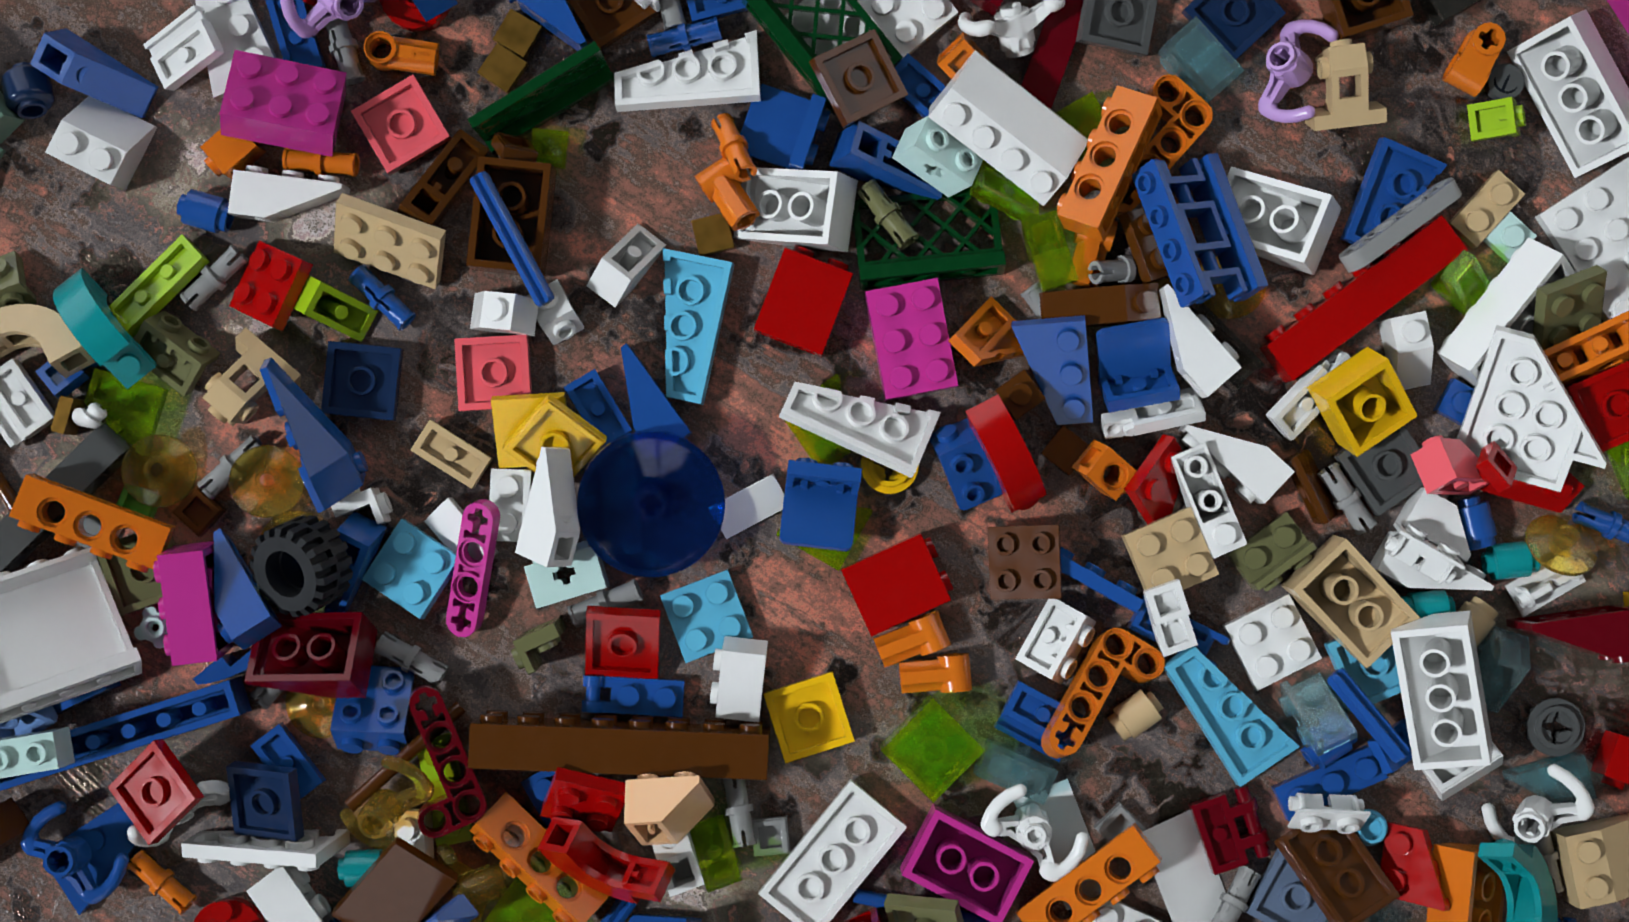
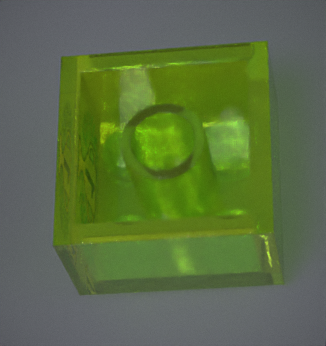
[879,694,985,803]

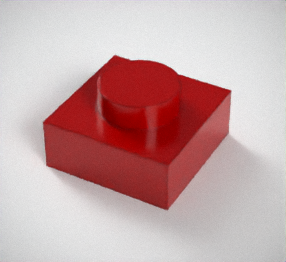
[1475,441,1518,493]

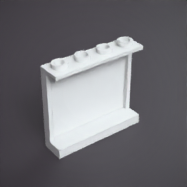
[0,547,142,724]

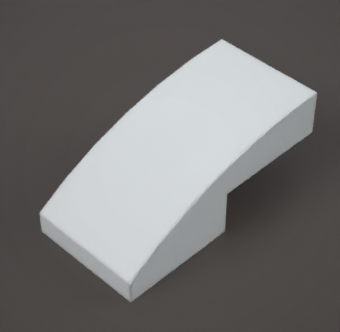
[1143,579,1198,657]

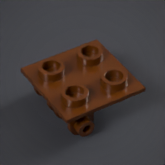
[987,525,1062,600]

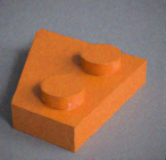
[948,296,1025,367]

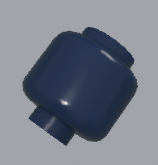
[1,62,55,119]

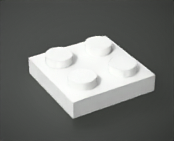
[1222,593,1322,691]

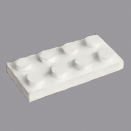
[758,779,907,922]

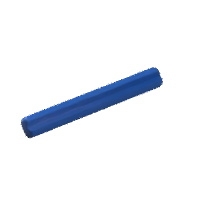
[470,171,554,307]

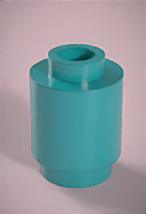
[1481,541,1541,581]
[1400,590,1456,618]
[337,849,384,887]

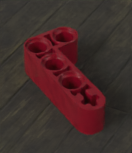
[409,685,487,838]

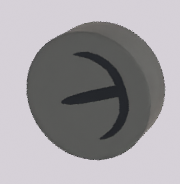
[1484,64,1524,100]

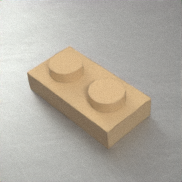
[1448,170,1525,249]
[411,420,493,489]

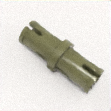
[857,179,919,250]

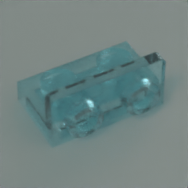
[1278,672,1358,757]

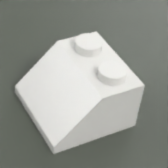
[45,96,157,191]

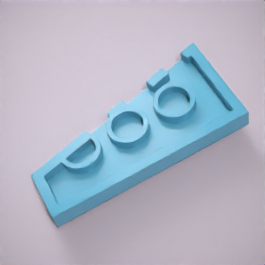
[663,248,735,405]
[1164,647,1300,787]

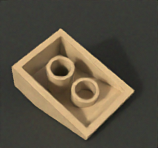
[1281,535,1420,668]
[1550,813,1629,910]

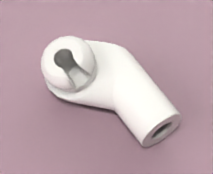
[72,402,108,429]

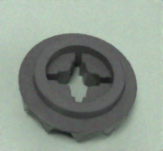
[1524,698,1585,756]

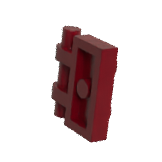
[1189,784,1271,875]

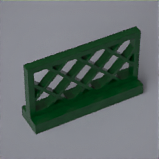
[742,0,903,116]
[467,41,614,155]
[853,185,1006,290]

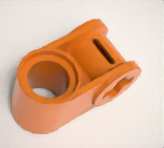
[1442,22,1506,97]

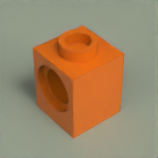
[937,32,989,79]
[200,129,266,179]
[1071,439,1137,501]

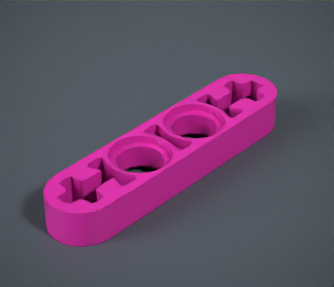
[446,499,500,637]

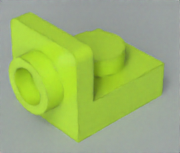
[1467,97,1526,142]

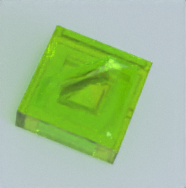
[531,128,570,169]

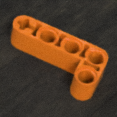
[1116,74,1213,218]
[1041,628,1165,759]

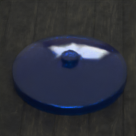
[577,430,725,577]

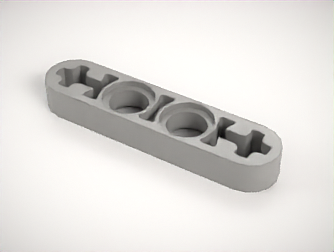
[1339,177,1462,273]

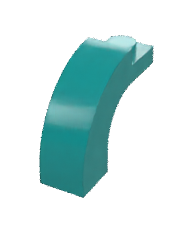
[52,268,156,390]
[1478,839,1558,922]

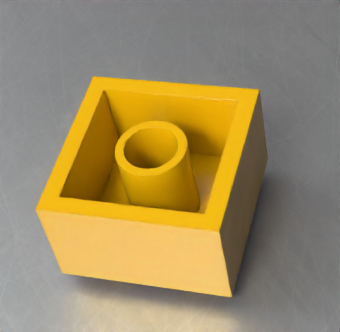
[1307,347,1418,457]

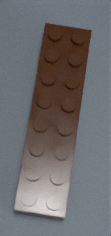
[468,710,770,780]

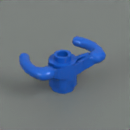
[20,801,129,904]

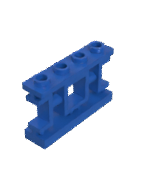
[1132,153,1268,308]

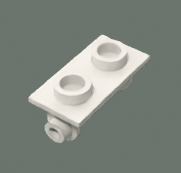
[1384,522,1466,584]
[1504,550,1587,617]
[1288,793,1371,834]

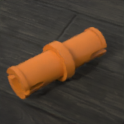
[711,113,757,182]
[282,148,360,177]
[127,849,197,915]

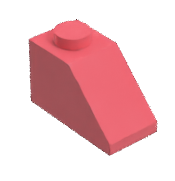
[1410,435,1490,496]

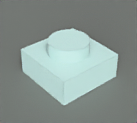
[1483,212,1537,264]

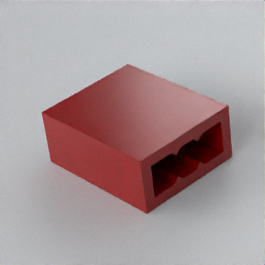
[754,245,853,358]
[841,533,954,637]

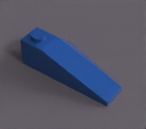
[260,357,368,513]

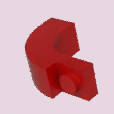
[965,395,1047,513]
[537,816,676,904]

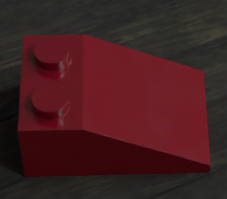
[1506,604,1629,663]
[244,612,378,698]

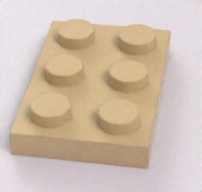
[334,193,446,289]

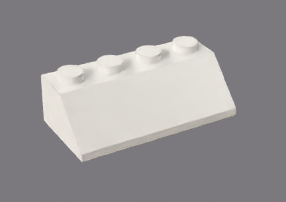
[1507,9,1629,178]
[928,50,1088,206]
[1437,237,1576,388]
[1391,610,1493,770]

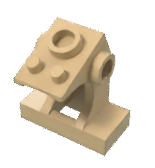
[1305,39,1387,131]
[202,327,301,426]

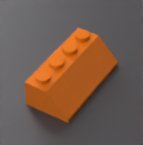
[1426,842,1505,922]

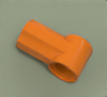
[364,31,440,76]
[694,157,760,231]
[1066,220,1118,288]
[873,610,951,668]
[899,653,972,694]

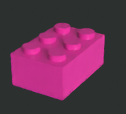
[219,50,347,157]
[864,278,958,401]
[153,541,233,666]
[900,803,1034,922]

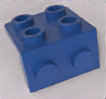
[740,84,831,170]
[1096,317,1180,413]
[929,418,1003,510]
[779,458,862,552]
[330,666,415,755]

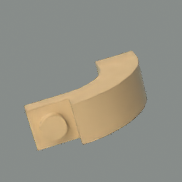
[0,304,96,378]

